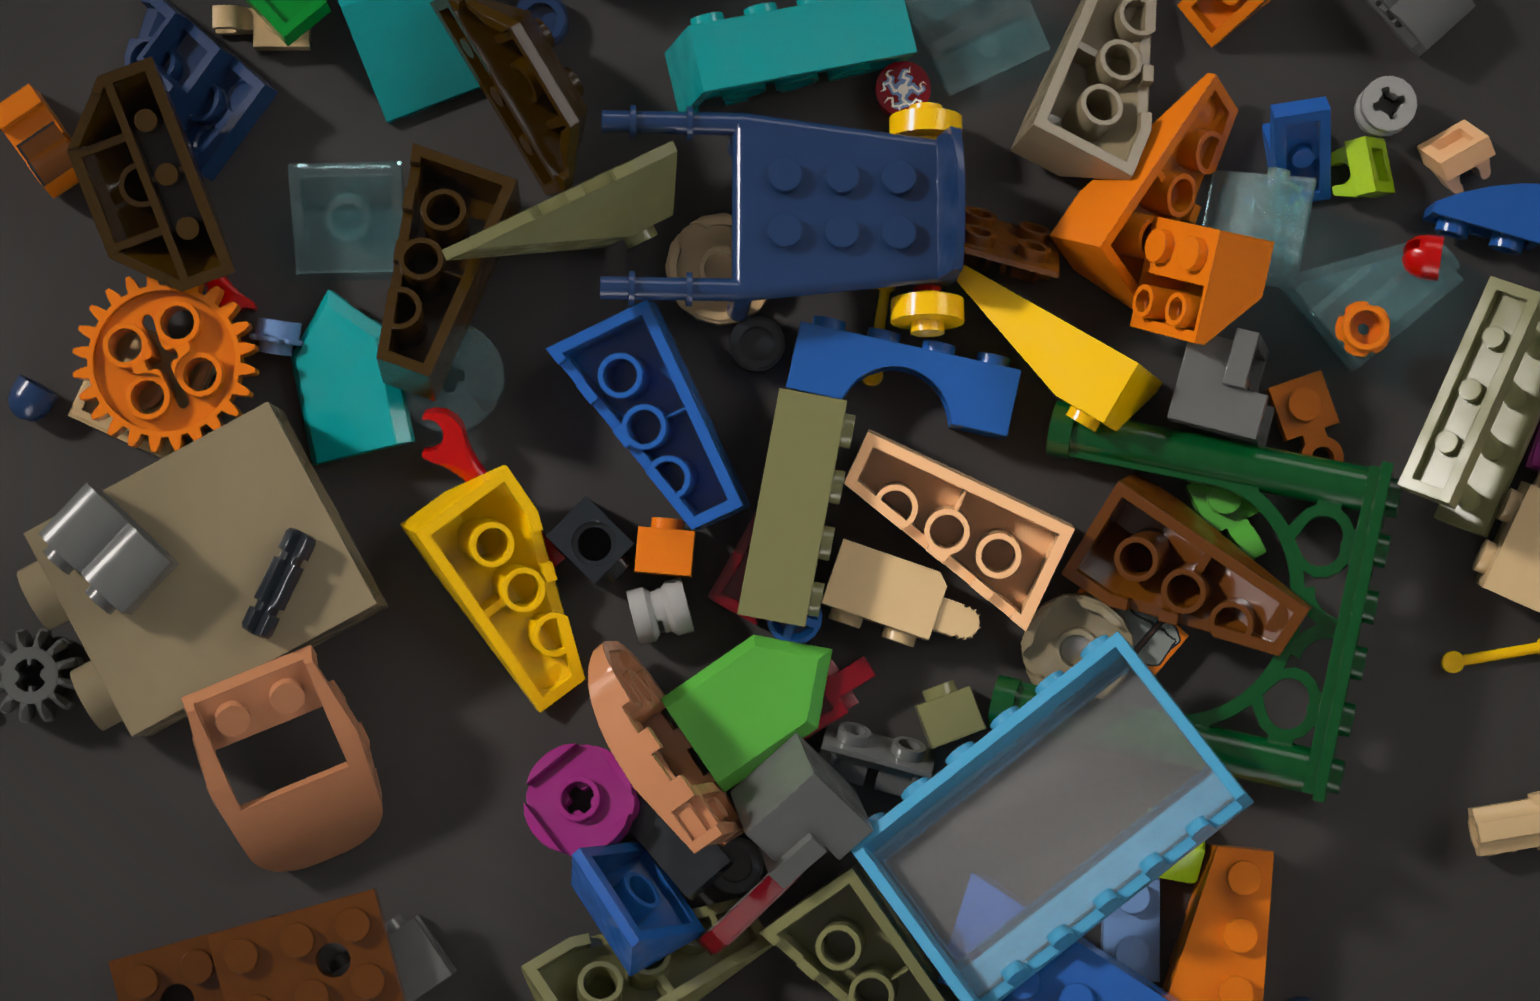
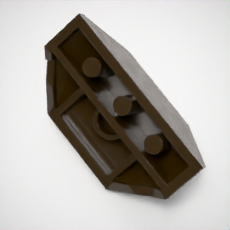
[430,0,588,196]
[67,56,236,292]

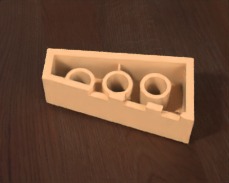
[844,429,1075,631]

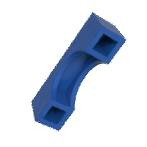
[786,315,1021,440]

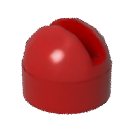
[1401,234,1444,282]

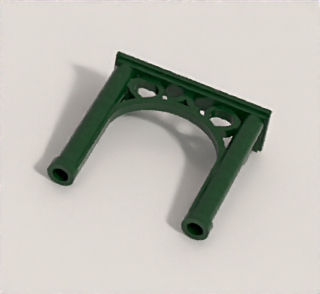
[987,400,1403,804]

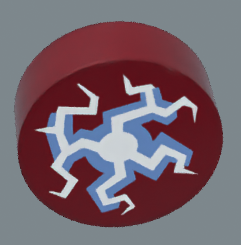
[875,61,931,116]

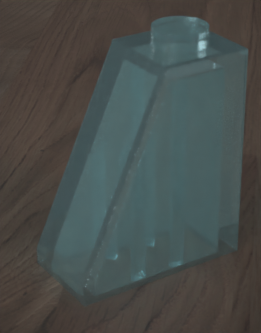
[1279,242,1463,371]

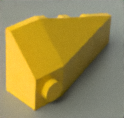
[956,264,1163,432]

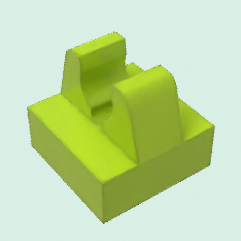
[1331,136,1395,198]

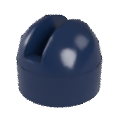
[8,374,59,421]

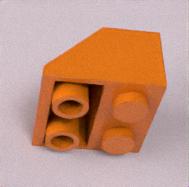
[1130,216,1275,345]

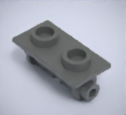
[819,721,936,796]

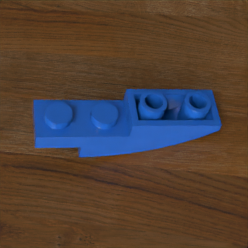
[1422,183,1540,255]

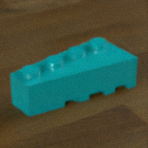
[664,0,917,112]

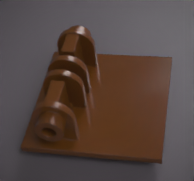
[963,206,1059,284]

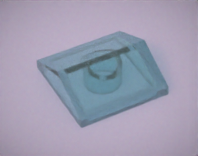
[288,161,405,274]

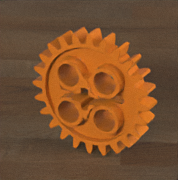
[72,276,259,454]

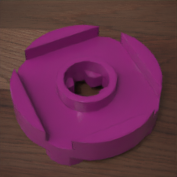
[523,743,640,857]

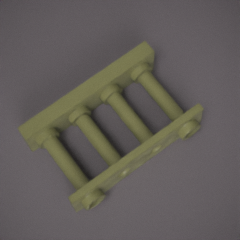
[1397,276,1540,538]

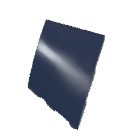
[124,0,278,181]

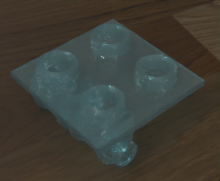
[1203,167,1317,289]

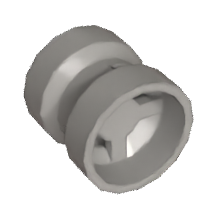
[626,577,695,645]

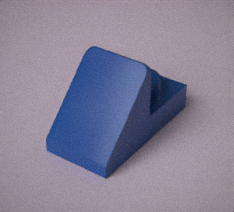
[1262,96,1331,208]

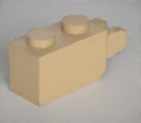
[1472,470,1540,613]
[821,539,981,647]

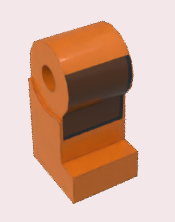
[0,83,79,199]

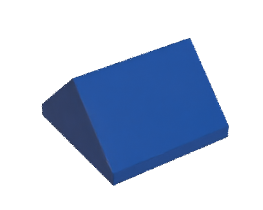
[571,841,706,977]

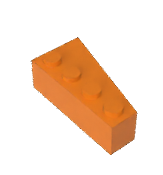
[1162,844,1274,1001]

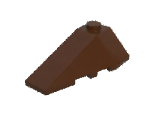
[1061,472,1312,656]

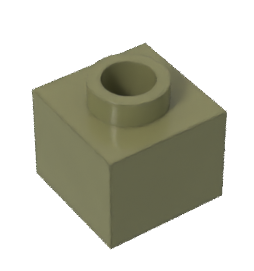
[914,679,986,749]

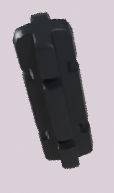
[242,528,316,639]

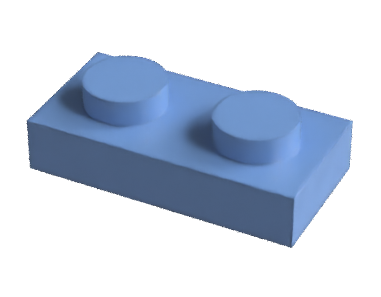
[1101,878,1160,982]

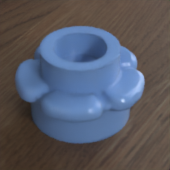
[249,317,303,356]

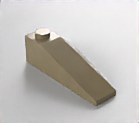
[1010,0,1157,180]

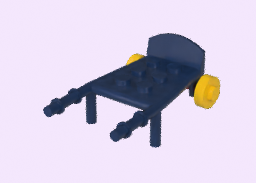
[600,102,965,337]

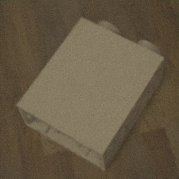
[17,402,389,737]

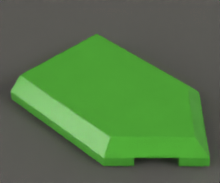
[661,635,833,793]

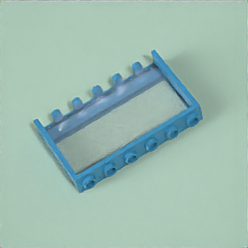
[851,631,1254,1001]

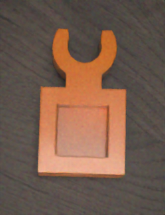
[1265,370,1344,462]

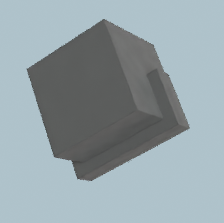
[1167,328,1276,446]
[730,733,874,889]

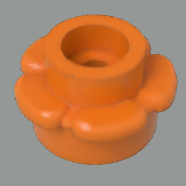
[1335,301,1391,357]

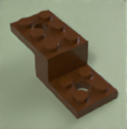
[108,888,406,1001]

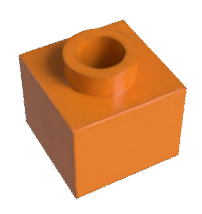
[634,517,696,578]

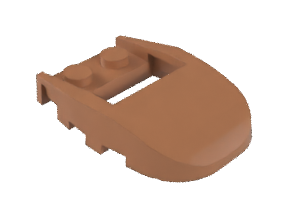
[588,641,744,854]
[181,645,383,872]

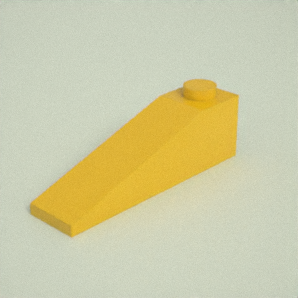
[400,465,585,713]

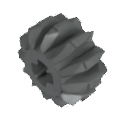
[0,628,84,723]

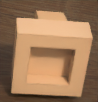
[1416,119,1496,194]

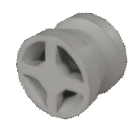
[1354,76,1417,138]

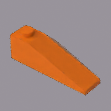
[1049,73,1239,310]

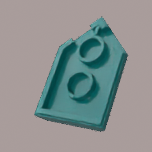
[290,290,415,466]

